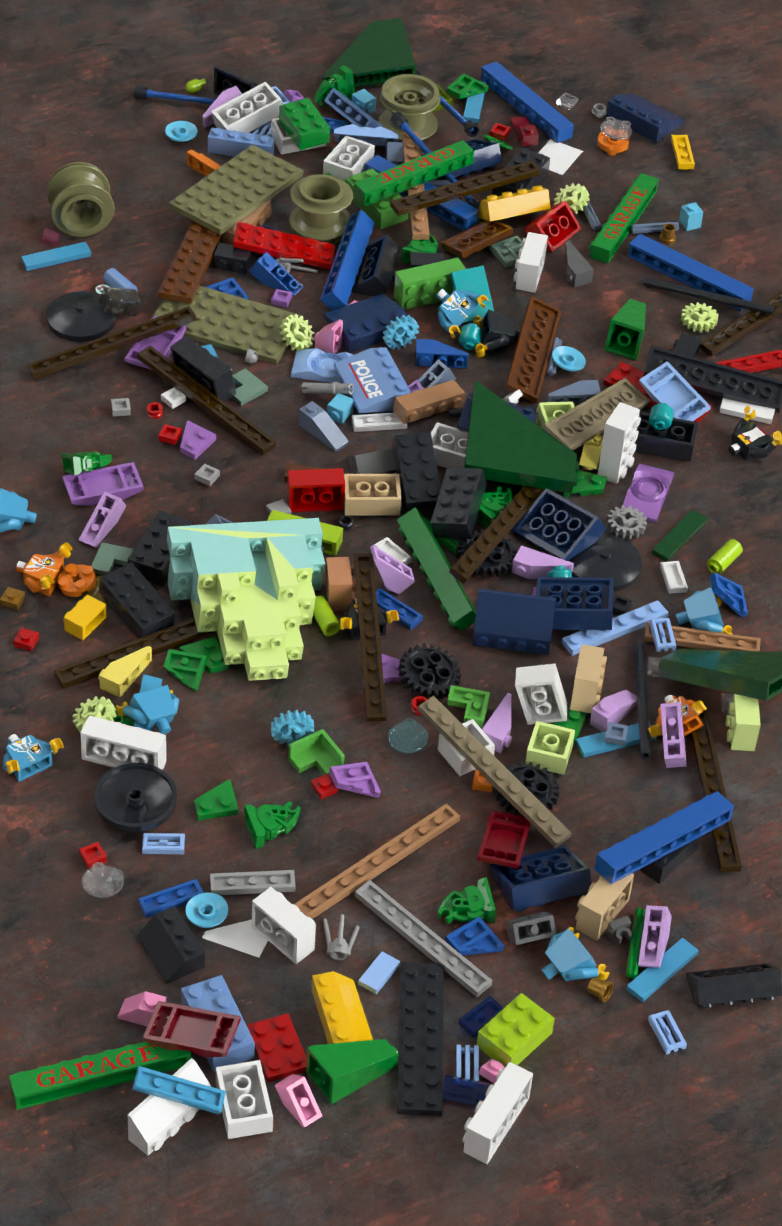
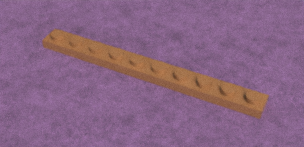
[402,132,429,240]
[294,804,460,919]

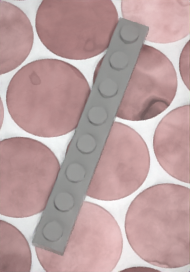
[355,880,492,997]

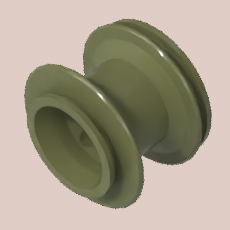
[378,74,440,141]
[47,162,115,237]
[289,174,353,244]

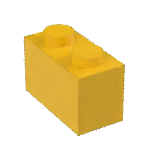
[63,594,107,640]

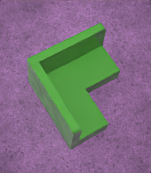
[447,685,490,729]
[288,729,345,775]

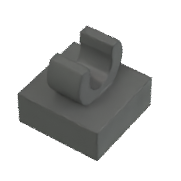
[606,916,632,944]

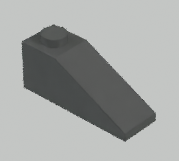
[565,240,594,288]

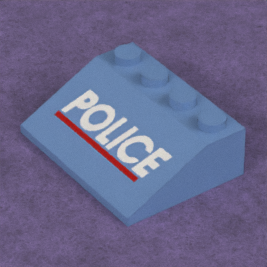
[334,347,411,413]

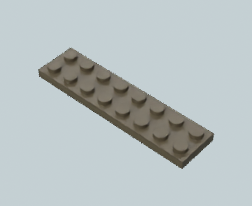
[543,378,650,451]

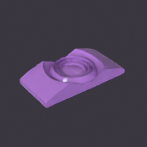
[124,316,186,370]
[62,462,144,506]
[623,464,674,523]

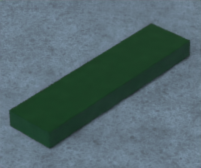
[652,509,708,562]

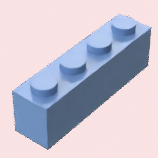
[324,88,382,128]
[208,128,275,157]

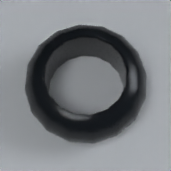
[337,515,354,530]

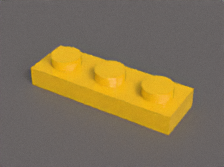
[671,135,695,170]

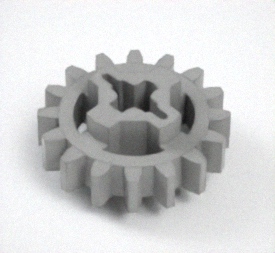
[607,505,647,539]

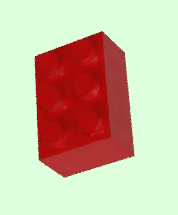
[287,468,345,512]

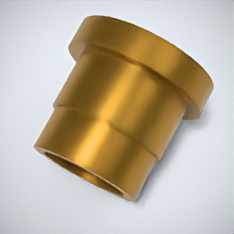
[659,223,676,244]
[587,977,614,1002]

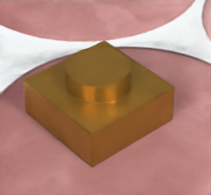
[0,587,26,610]

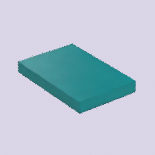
[450,265,494,323]

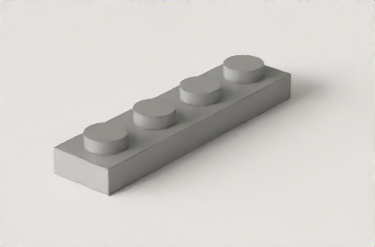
[210,870,296,895]

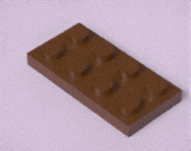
[441,220,513,258]

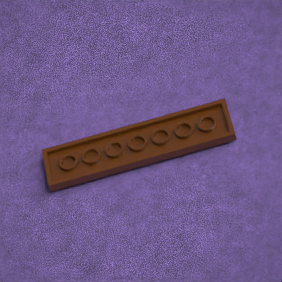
[158,220,222,304]
[504,296,562,404]

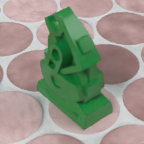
[313,65,355,107]
[401,233,438,264]
[61,452,112,475]
[476,486,512,529]
[244,801,300,849]
[437,877,496,924]

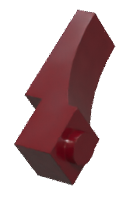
[510,116,539,146]

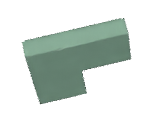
[489,236,523,268]
[231,368,268,406]
[91,542,134,576]

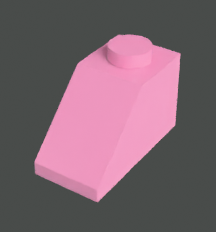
[314,320,343,354]
[118,991,166,1026]
[275,1074,322,1127]

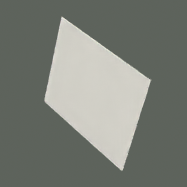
[539,139,583,175]
[202,919,268,958]

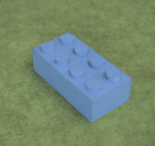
[181,975,255,1072]

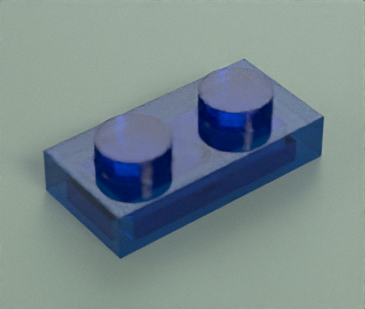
[458,996,504,1038]
[442,1075,490,1105]

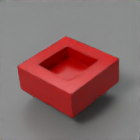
[489,123,511,141]
[158,424,182,445]
[13,628,39,651]
[311,773,339,799]
[79,842,107,869]

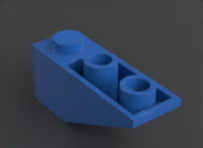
[249,252,303,297]
[415,339,469,368]

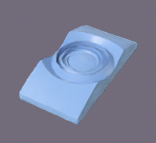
[334,124,398,146]
[291,348,353,384]
[639,361,711,421]

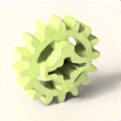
[554,183,590,214]
[681,302,718,333]
[280,314,315,351]
[73,696,116,733]

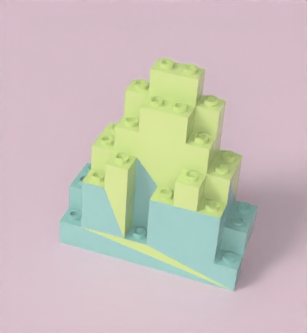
[167,518,325,681]

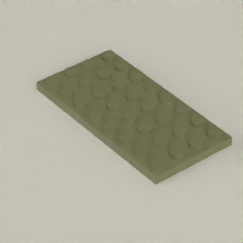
[169,145,304,235]
[150,286,302,365]

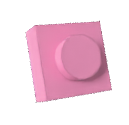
[479,1059,505,1084]

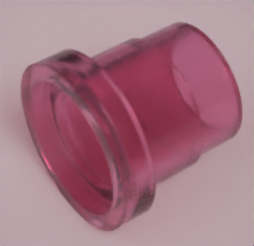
[41,226,61,245]

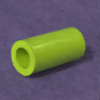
[707,539,743,575]
[313,596,340,636]

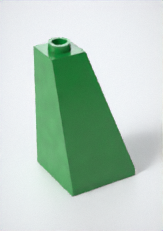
[604,299,646,361]
[306,1039,399,1104]

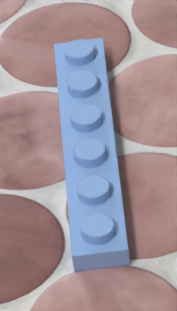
[562,601,669,656]

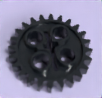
[456,529,517,578]
[398,643,462,699]
[493,761,560,816]

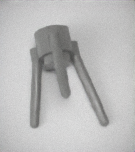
[276,257,317,286]
[323,914,360,960]

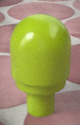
[185,78,207,93]

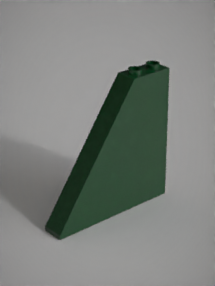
[322,18,416,87]
[464,382,579,493]
[659,649,782,701]

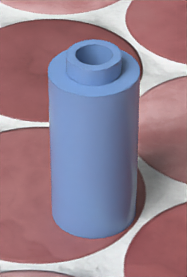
[103,268,137,300]

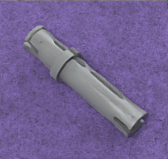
[302,382,354,396]

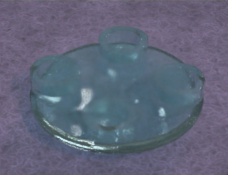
[389,718,428,753]

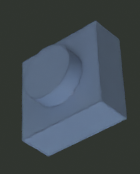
[605,722,628,746]

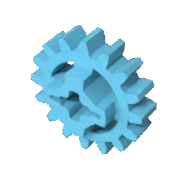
[383,315,419,350]
[271,710,315,746]

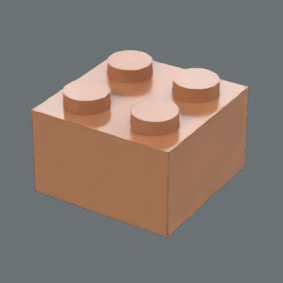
[325,557,356,611]

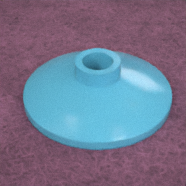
[165,121,197,142]
[552,346,586,371]
[186,893,228,928]

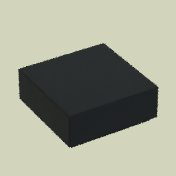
[613,594,632,615]

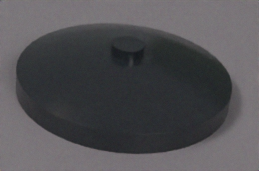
[46,291,116,342]
[568,534,642,592]
[94,763,177,832]

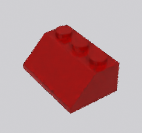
[524,201,582,253]

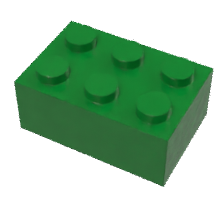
[279,98,330,151]

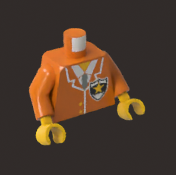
[16,543,73,596]
[648,695,707,739]

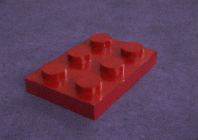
[247,1013,307,1082]

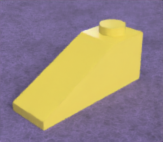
[579,434,603,470]
[99,646,152,698]

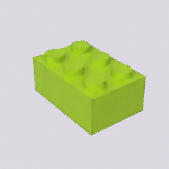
[477,993,555,1067]

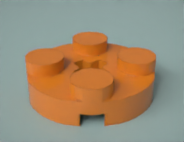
[597,129,629,156]
[58,564,97,597]

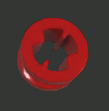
[147,402,163,419]
[411,696,428,716]

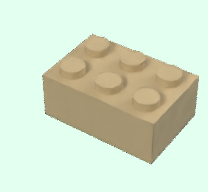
[344,474,401,516]
[570,644,607,713]
[575,873,634,941]

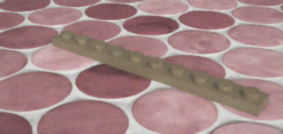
[418,696,571,848]

